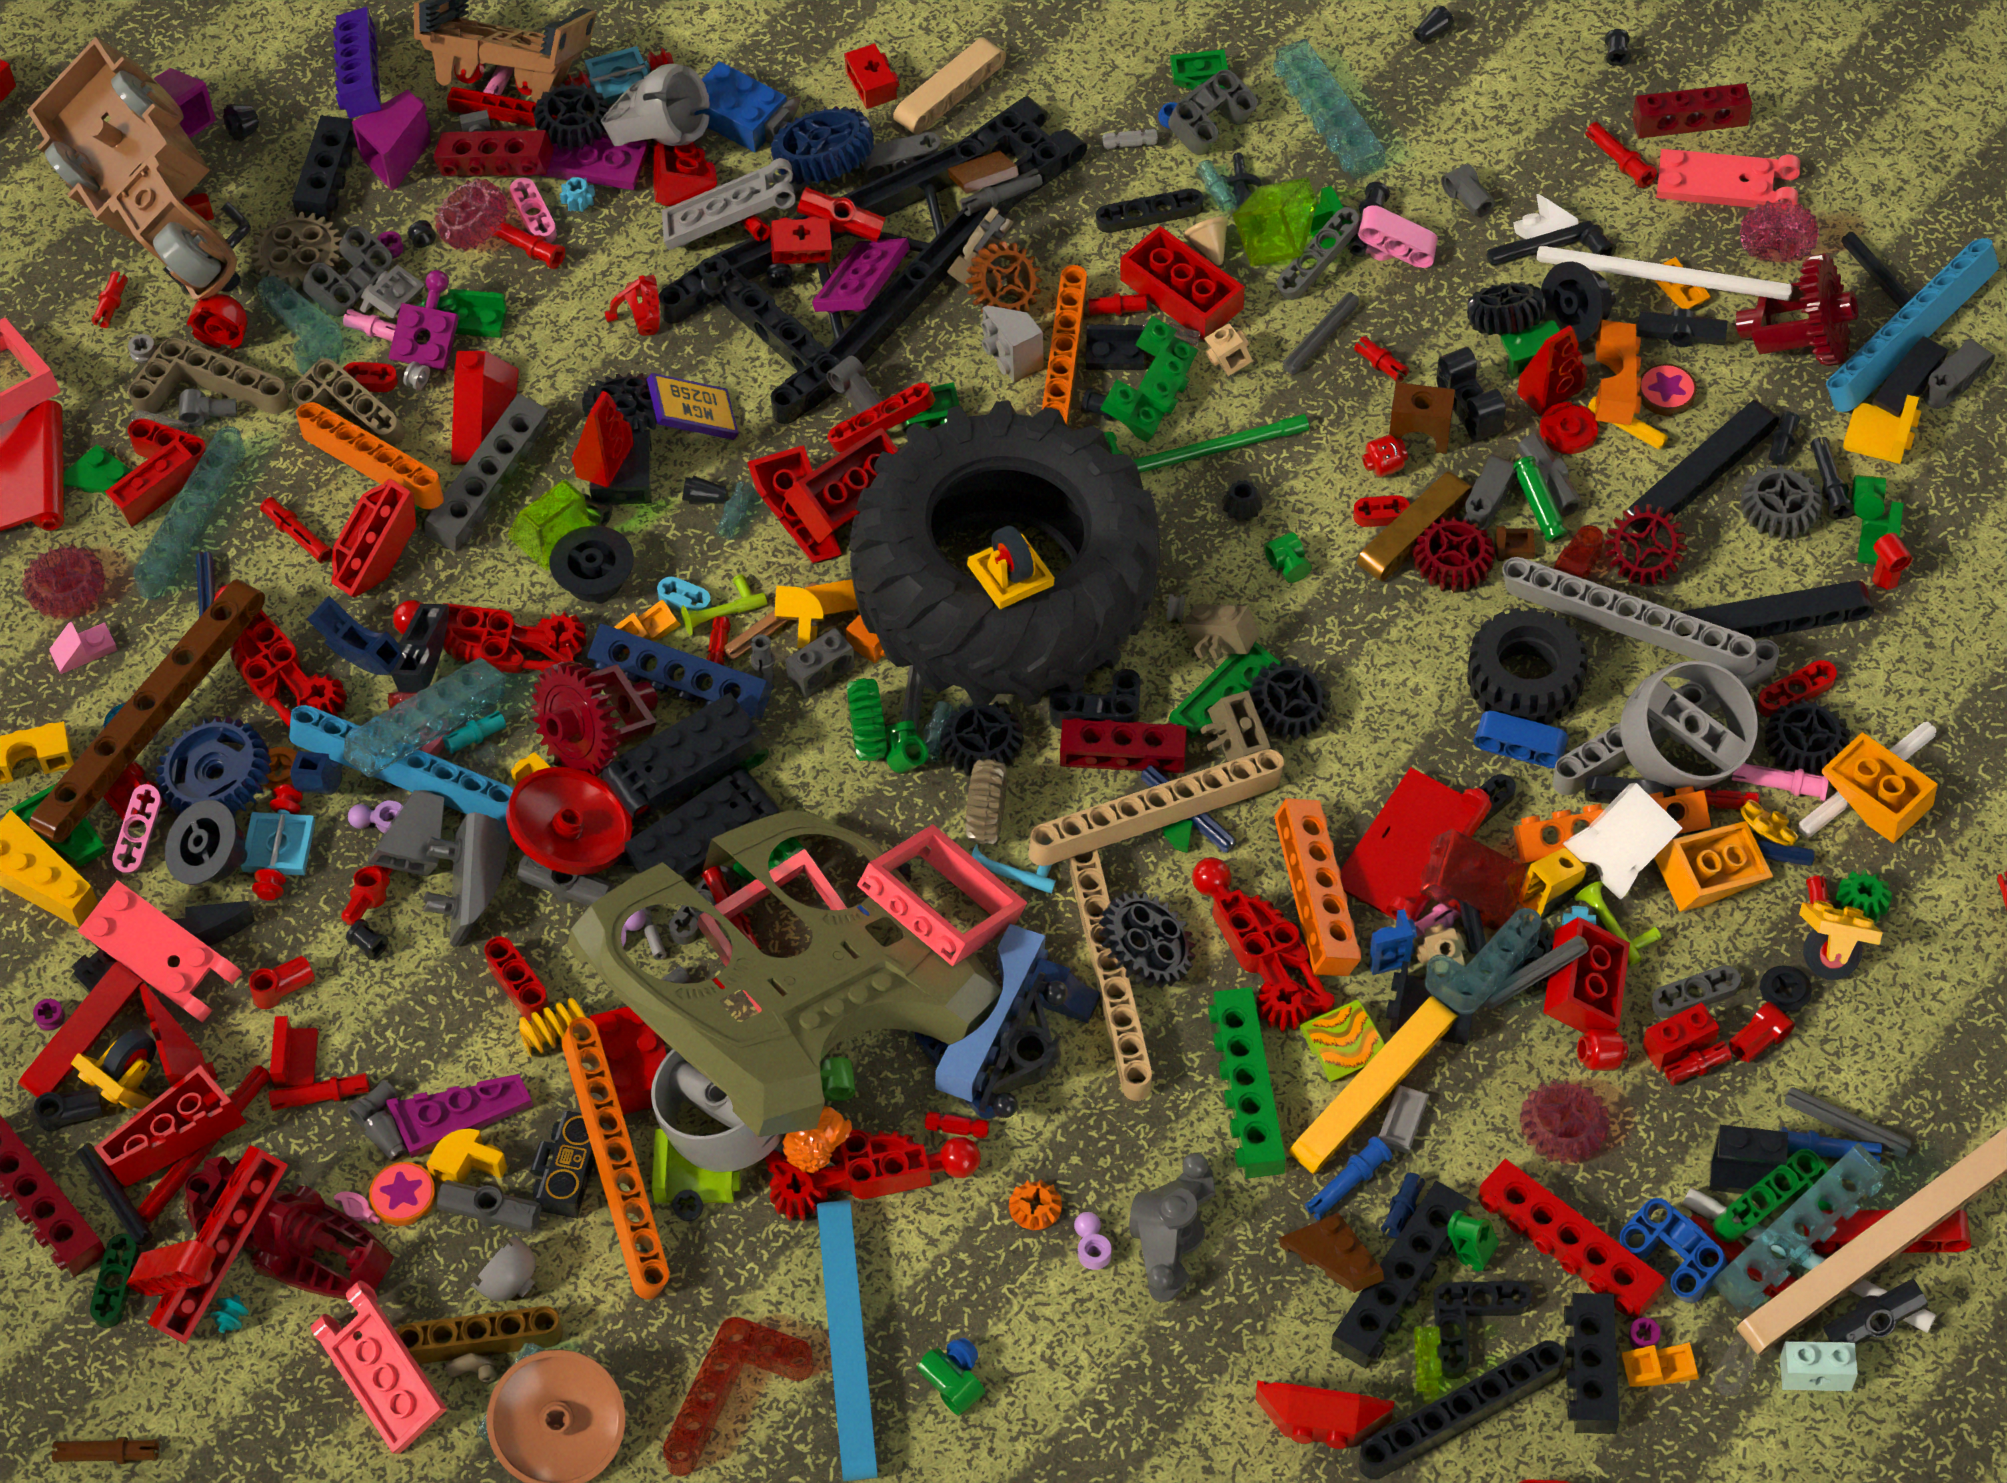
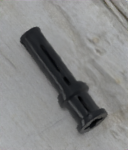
[1348,182,1390,256]
[1810,437,1854,520]

